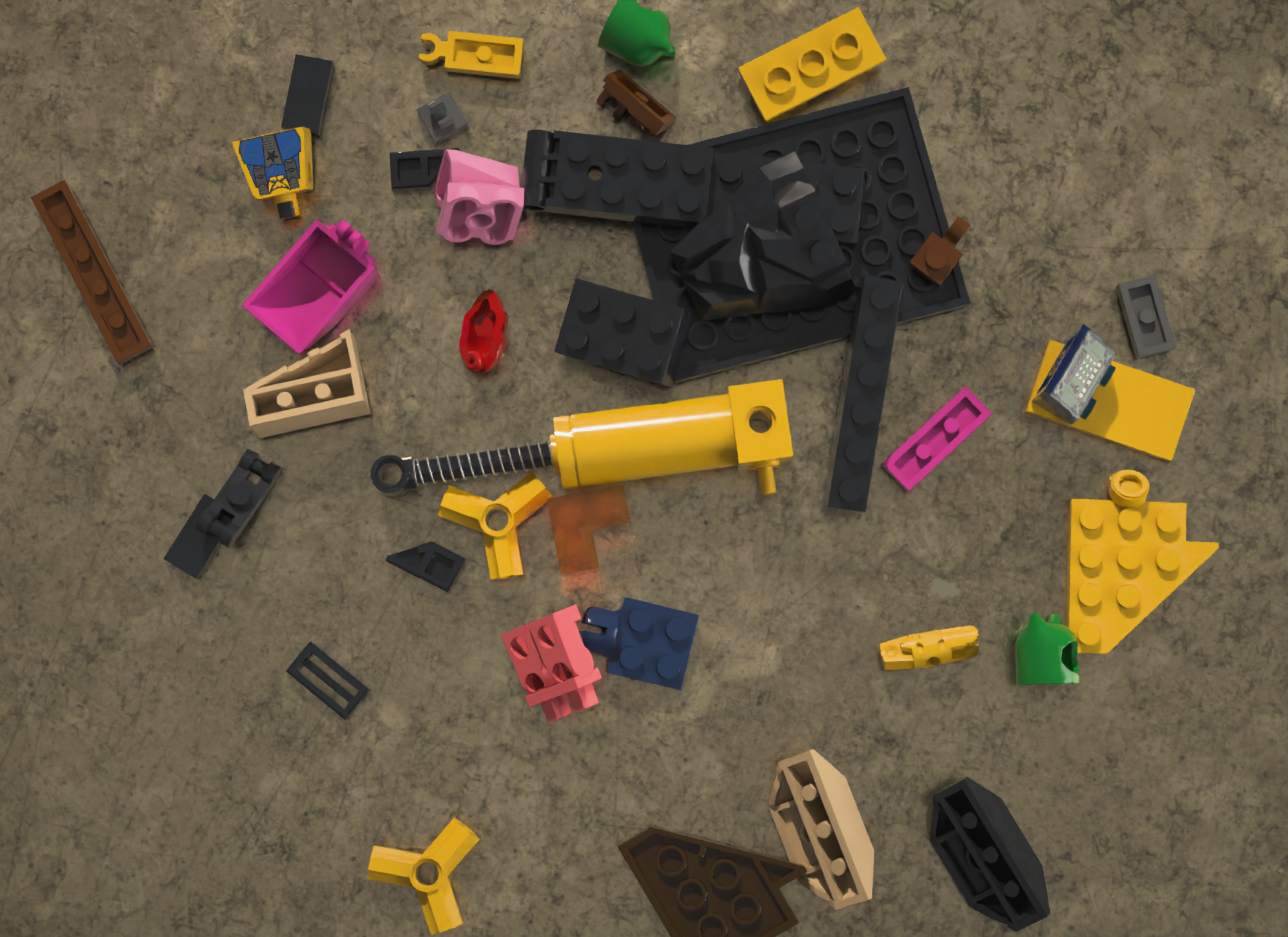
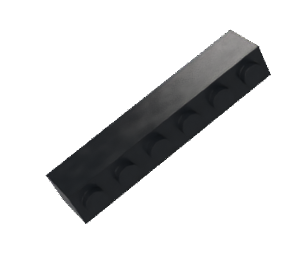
[823,276,903,512]

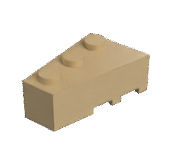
[243,329,371,438]

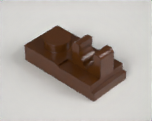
[597,69,677,135]

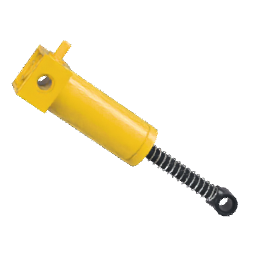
[370,379,793,497]

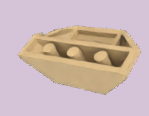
[768,749,874,910]

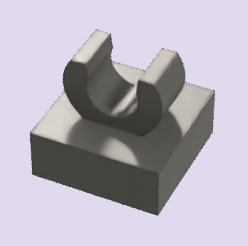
[416,92,469,145]

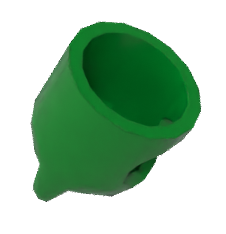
[598,0,675,67]
[1015,612,1080,685]

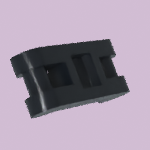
[195,449,282,548]

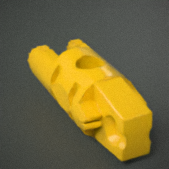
[880,625,979,670]

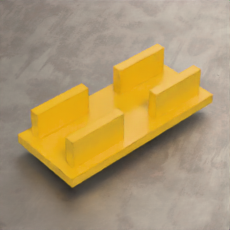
[738,7,887,122]

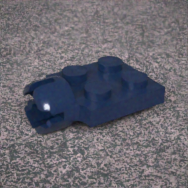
[579,597,699,690]

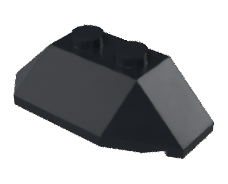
[930,777,1051,932]

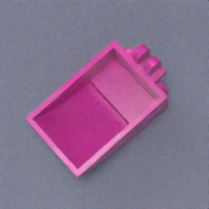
[241,219,380,354]

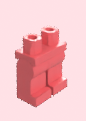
[501,604,602,723]

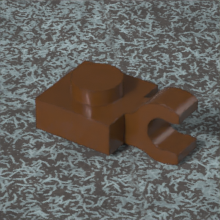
[908,216,971,287]

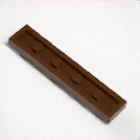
[31,180,154,365]

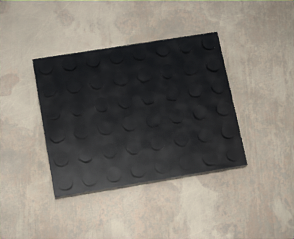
[632,87,970,383]

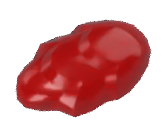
[459,289,509,374]

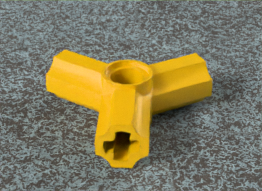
[437,471,553,581]
[367,817,480,935]

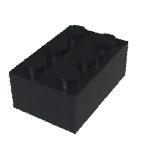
[554,278,694,387]

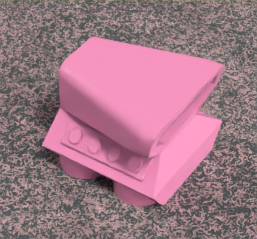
[434,149,524,245]

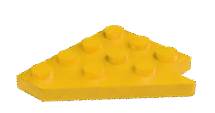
[1066,499,1219,654]

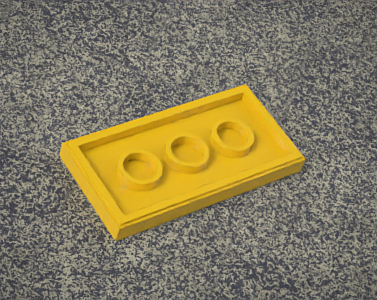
[1025,339,1195,462]

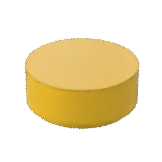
[1109,469,1149,508]

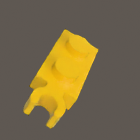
[419,31,524,79]

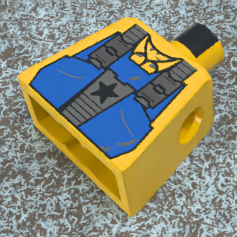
[232,127,314,220]

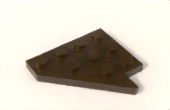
[618,826,807,937]

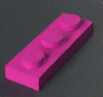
[881,386,992,493]

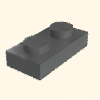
[1116,275,1176,359]

